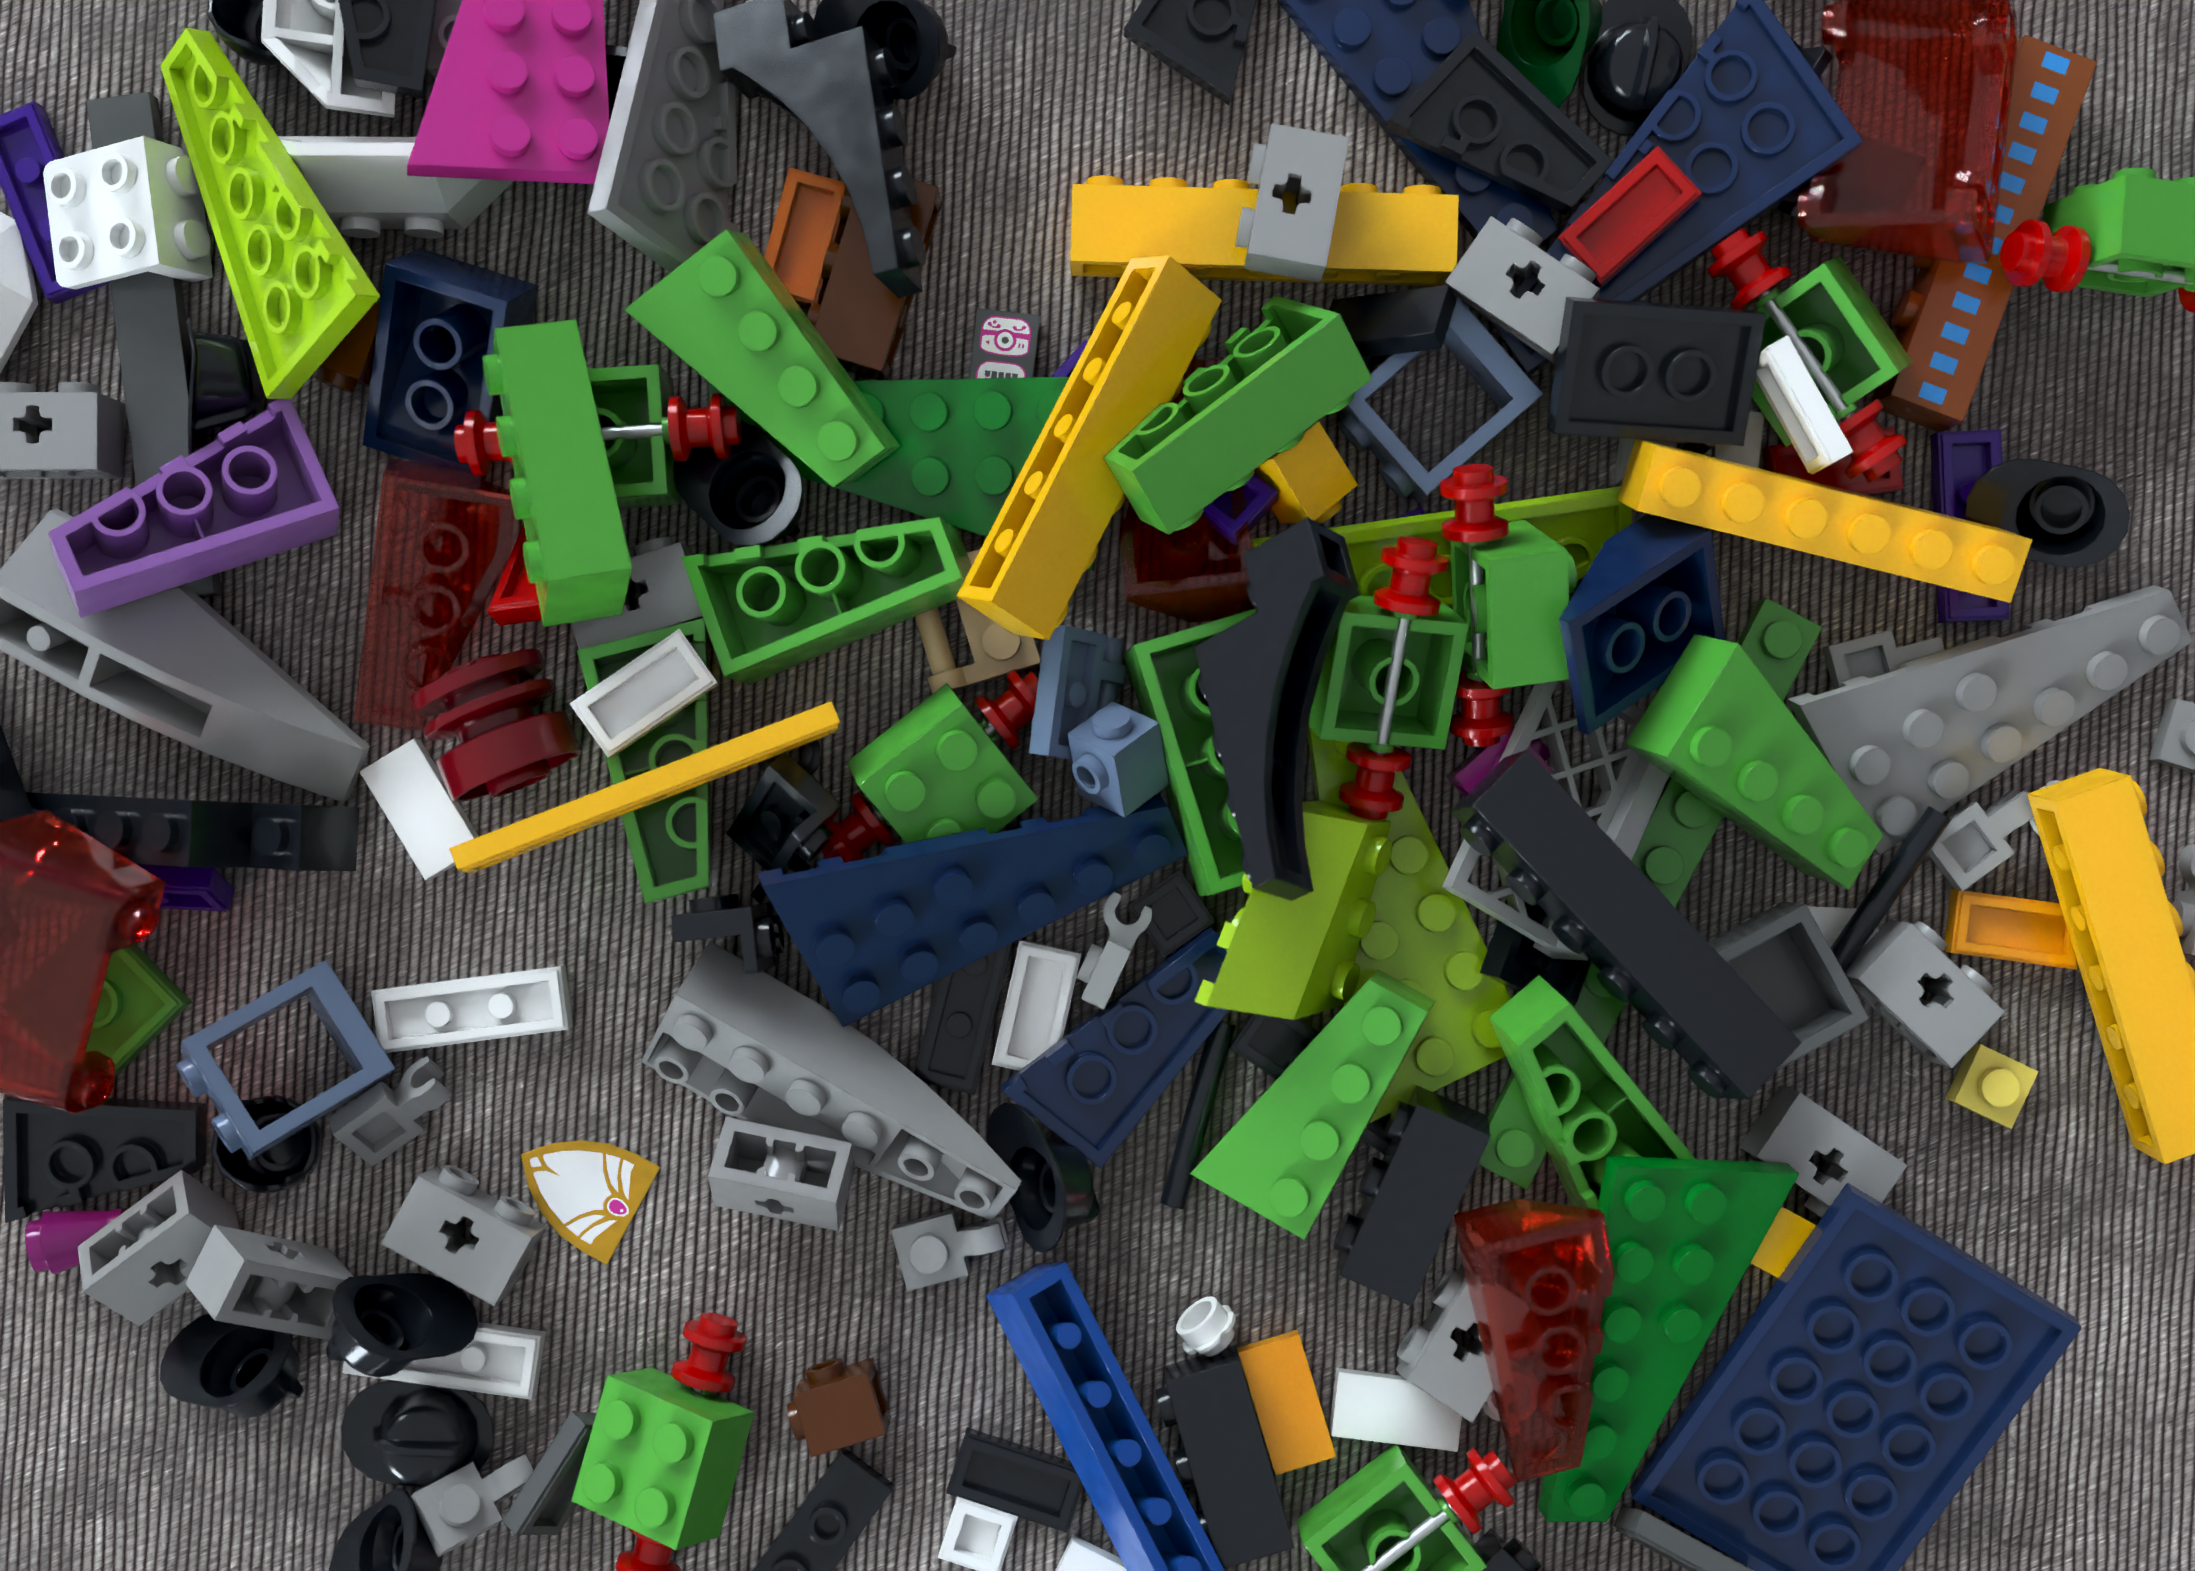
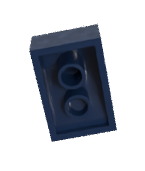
[362,248,539,483]
[1559,514,1725,735]

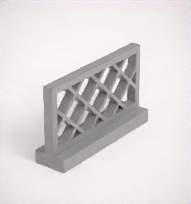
[1442,680,1669,960]

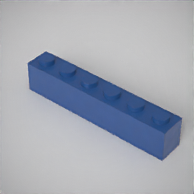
[986,1261,1225,1571]

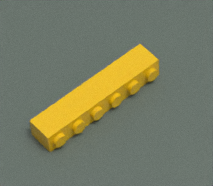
[1070,175,1459,286]
[956,256,1222,640]
[1617,439,2032,603]
[2027,768,2195,1165]

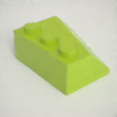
[1195,800,1392,1020]

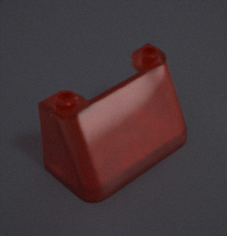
[1797,0,2018,263]
[0,810,166,1114]

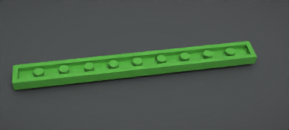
[1478,598,1822,1190]

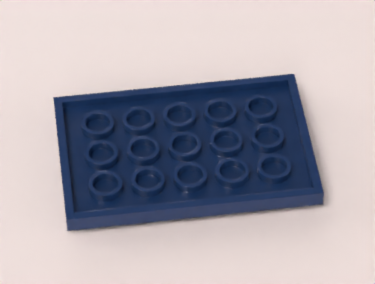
[1630,1183,2082,1571]

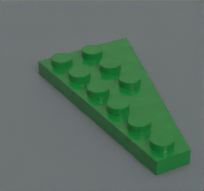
[708,377,1094,571]
[1538,1156,1799,1522]

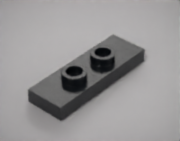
[751,1447,894,1571]

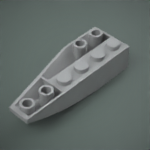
[0,508,370,802]
[641,941,1021,1221]

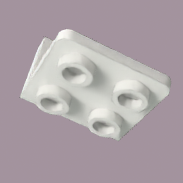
[43,136,213,289]

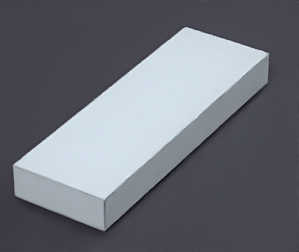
[371,965,573,1053]
[342,1322,546,1400]

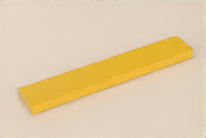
[449,701,840,874]

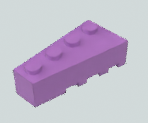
[48,399,340,618]

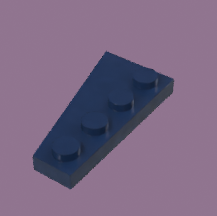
[1000,927,1230,1169]

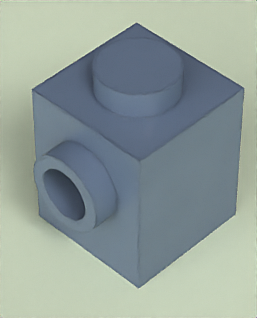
[1067,701,1169,818]

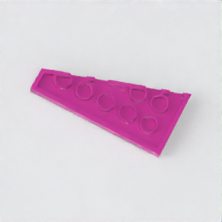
[407,0,610,184]

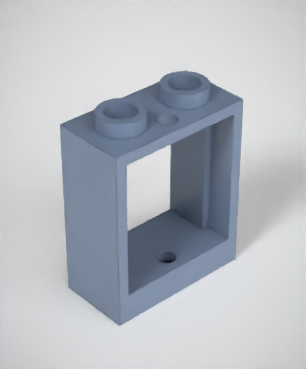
[1337,297,1543,504]
[176,960,395,1161]

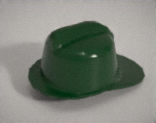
[1496,0,1603,108]

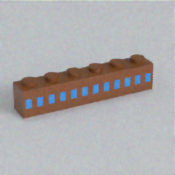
[1871,35,2097,432]

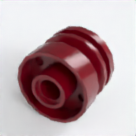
[410,648,582,802]

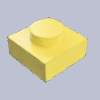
[1945,1043,2039,1129]

